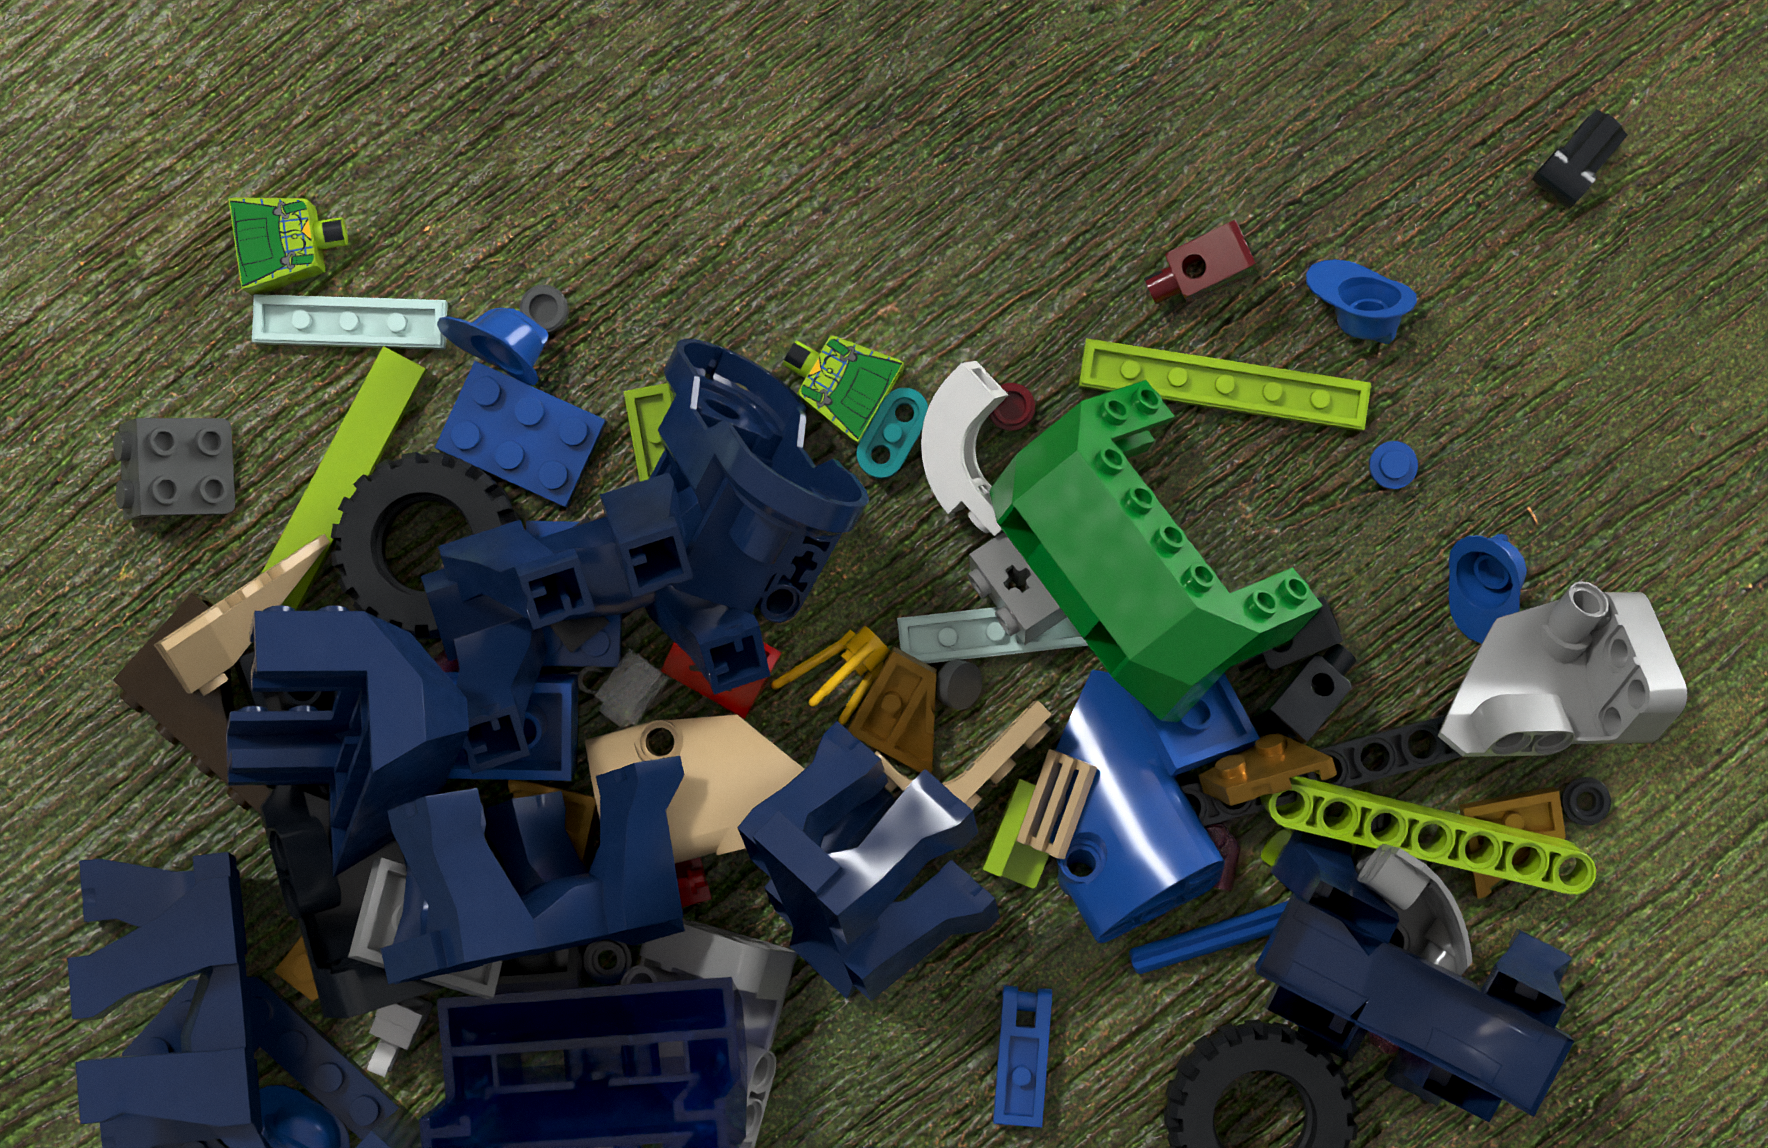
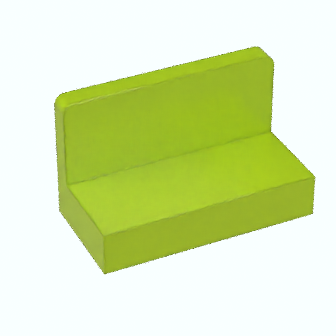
[981,778,1050,888]

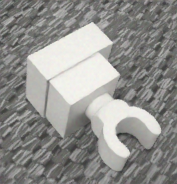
[367,997,433,1078]

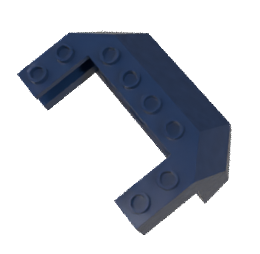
[226,605,469,878]

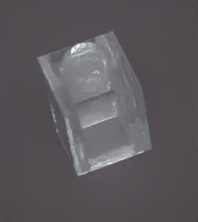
[595,649,672,727]

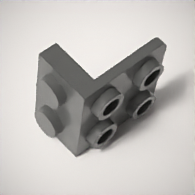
[113,418,235,520]

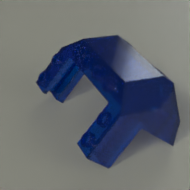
[419,977,748,1148]

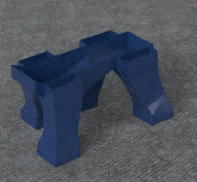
[421,473,771,774]
[737,721,1000,1001]
[380,756,685,984]
[1254,829,1574,1122]
[67,852,273,1148]

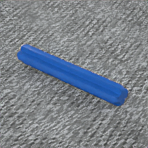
[1129,901,1288,974]

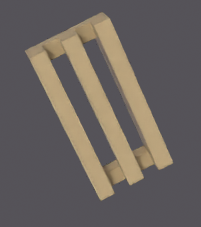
[1016,749,1098,859]

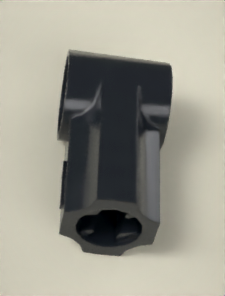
[1532,109,1628,210]

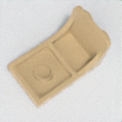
[875,700,1052,809]

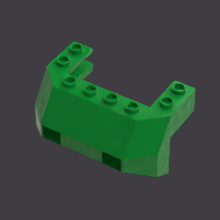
[989,380,1323,722]

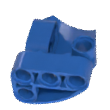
[1043,669,1225,943]

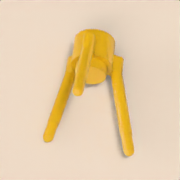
[771,626,891,725]

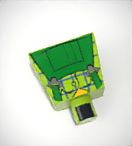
[228,197,348,296]
[782,335,904,446]

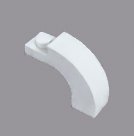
[921,361,1008,536]

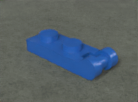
[993,985,1052,1128]

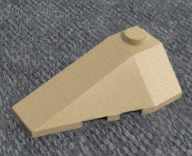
[154,534,330,696]

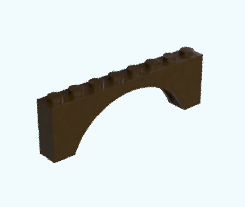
[113,593,275,828]

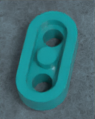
[857,388,928,479]

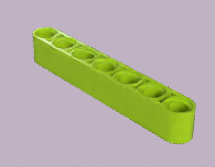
[1260,776,1596,894]

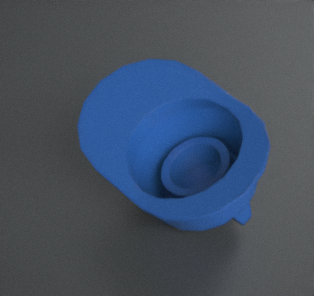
[1306,259,1417,344]
[437,307,549,385]
[1449,534,1527,644]
[259,1085,350,1148]

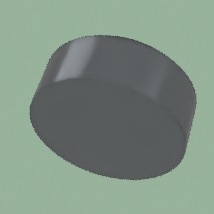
[520,285,569,334]
[936,659,982,710]

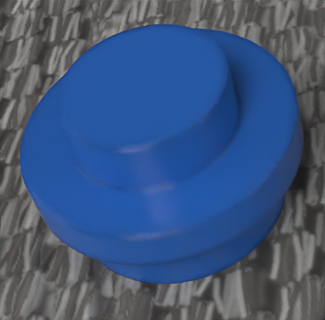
[1369,441,1418,489]

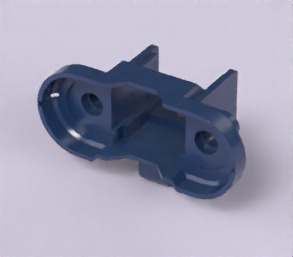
[649,339,869,623]

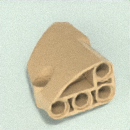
[585,714,805,864]

